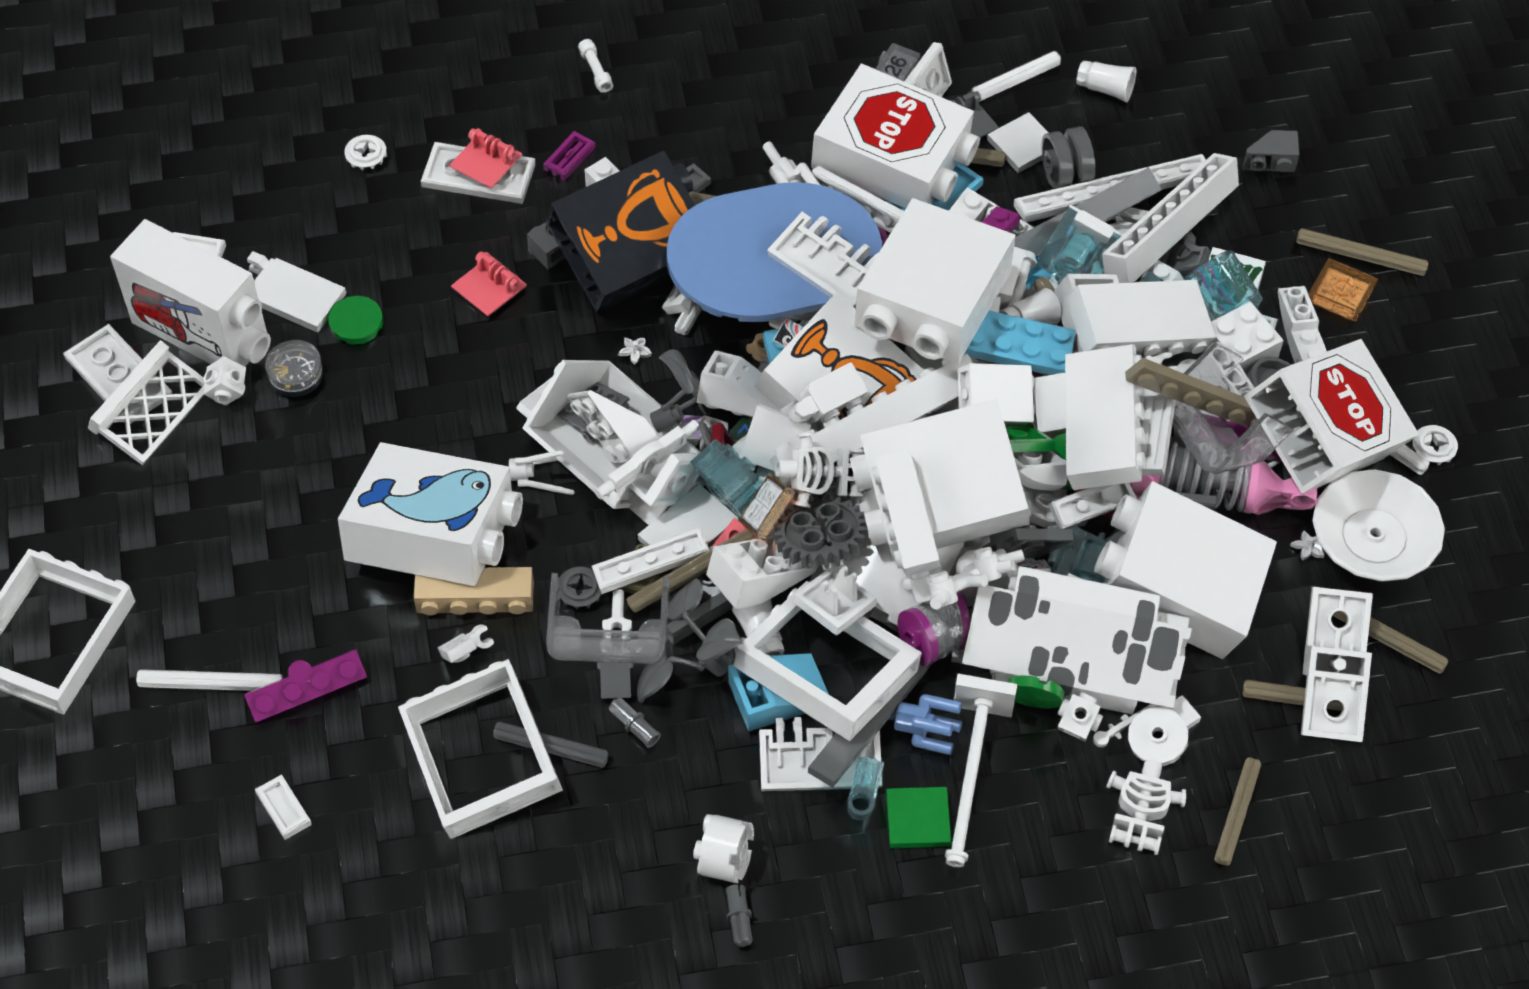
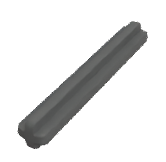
[493,722,608,768]

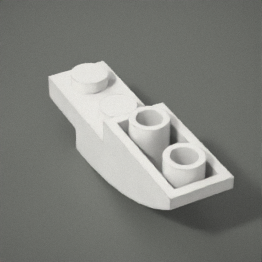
[1278,286,1327,363]

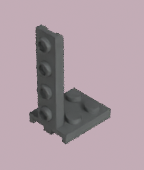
[982,525,1074,558]

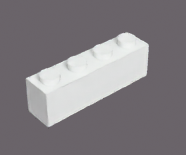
[872,448,941,576]

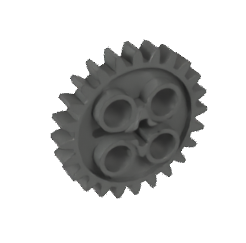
[774,495,869,570]

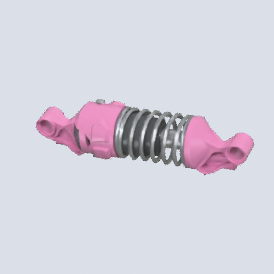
[1129,441,1317,515]

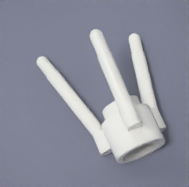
[509,450,575,495]

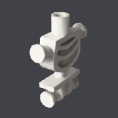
[775,432,865,508]
[1107,760,1186,855]

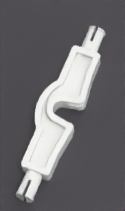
[594,420,700,499]

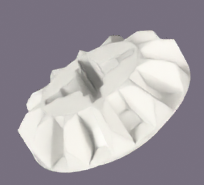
[345,135,387,171]
[1412,425,1458,466]

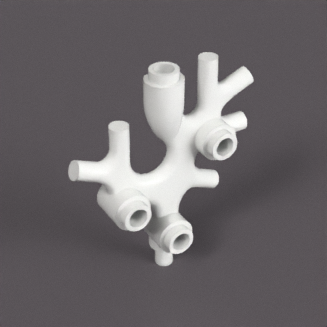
[903,547,1025,610]

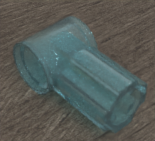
[847,757,884,820]

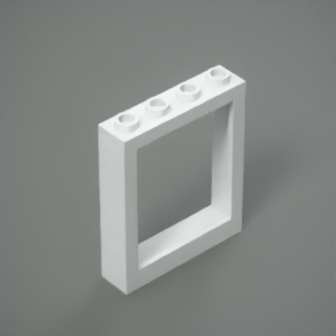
[0,549,135,715]
[734,581,922,741]
[398,659,563,839]

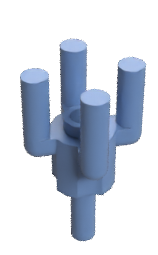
[889,694,962,755]

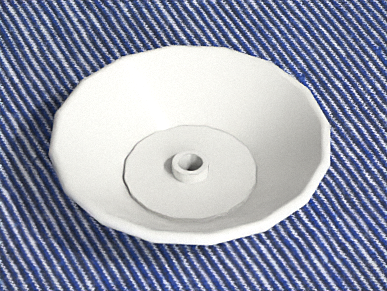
[1312,469,1445,581]

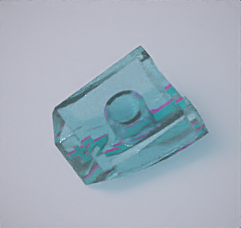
[1183,250,1263,322]

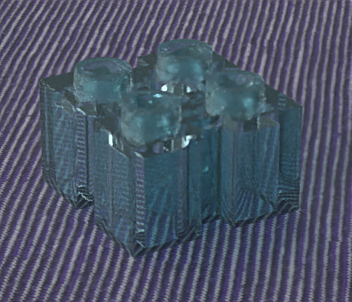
[691,439,764,518]

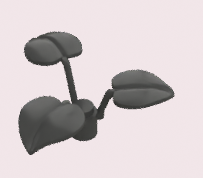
[650,349,724,475]
[637,578,742,704]

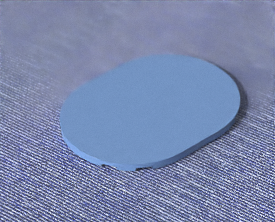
[667,182,882,322]

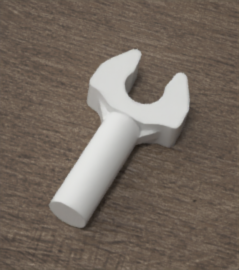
[602,589,632,641]

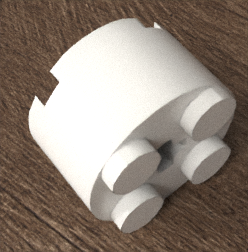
[693,814,754,883]

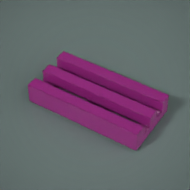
[543,131,595,181]

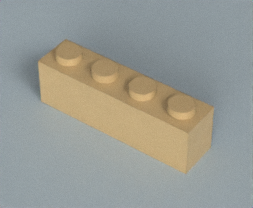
[414,567,534,615]

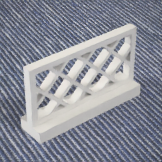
[88,340,205,465]

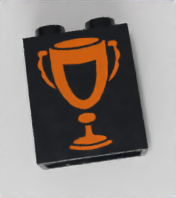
[545,151,695,313]

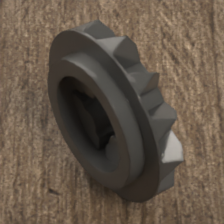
[557,567,601,609]

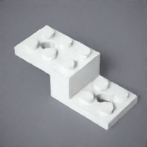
[1301,587,1373,742]

